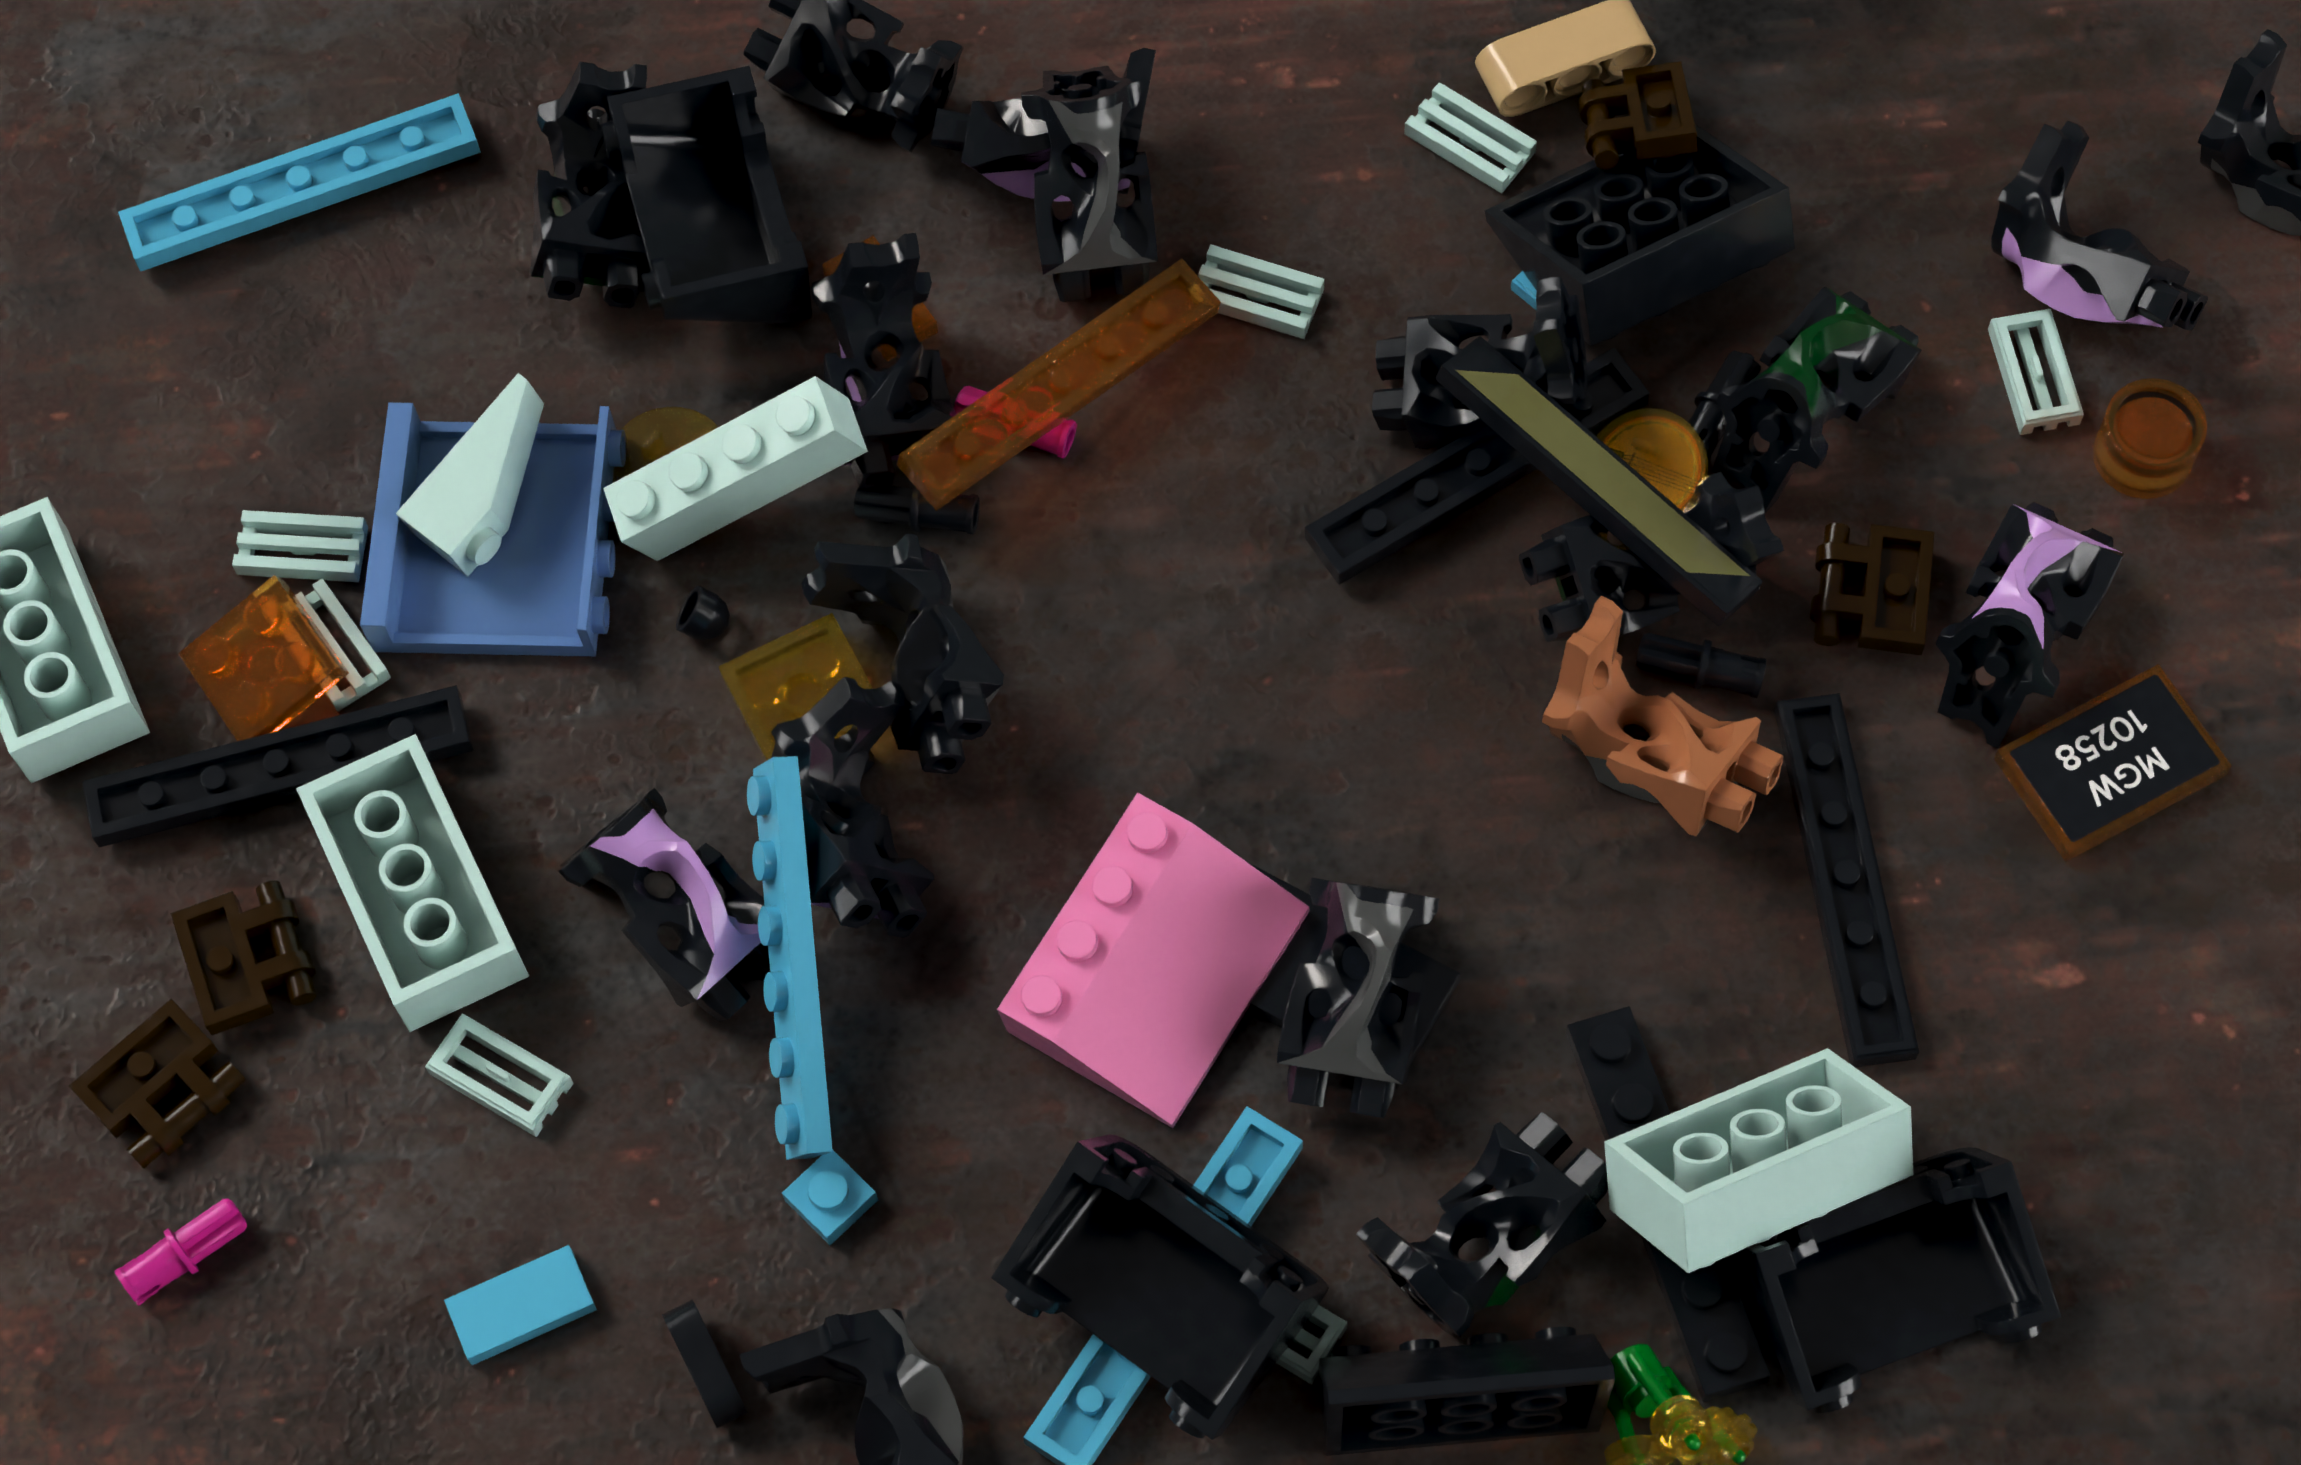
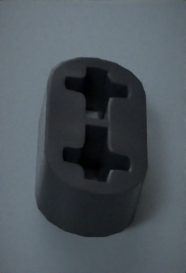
[662,1299,748,1428]

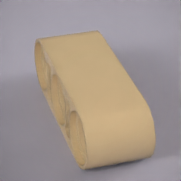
[1475,0,1656,117]

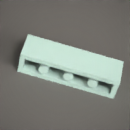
[603,376,868,561]

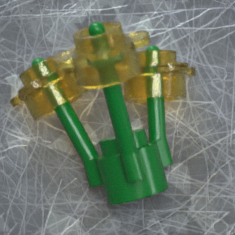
[1604,1344,1758,1465]

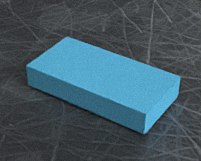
[444,1245,597,1365]

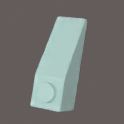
[396,373,544,577]

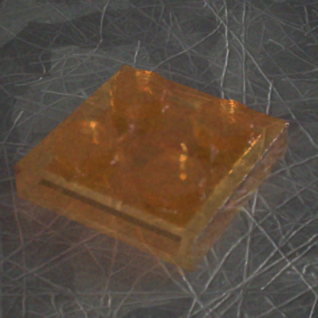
[178,575,349,741]

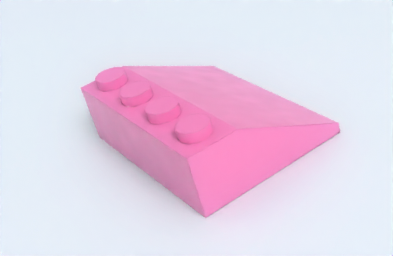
[997,792,1310,1128]

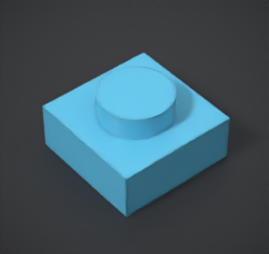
[782,1149,878,1245]

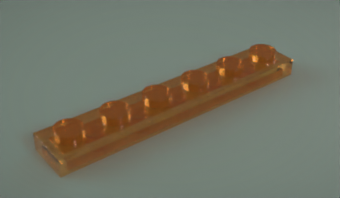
[897,258,1221,511]

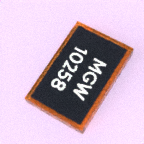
[1994,664,2232,862]

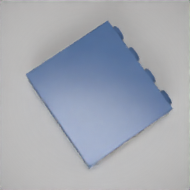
[360,402,626,657]

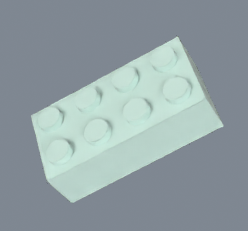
[0,497,150,784]
[296,734,529,1032]
[1604,1048,1913,1273]

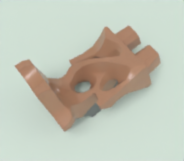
[1542,596,1783,836]

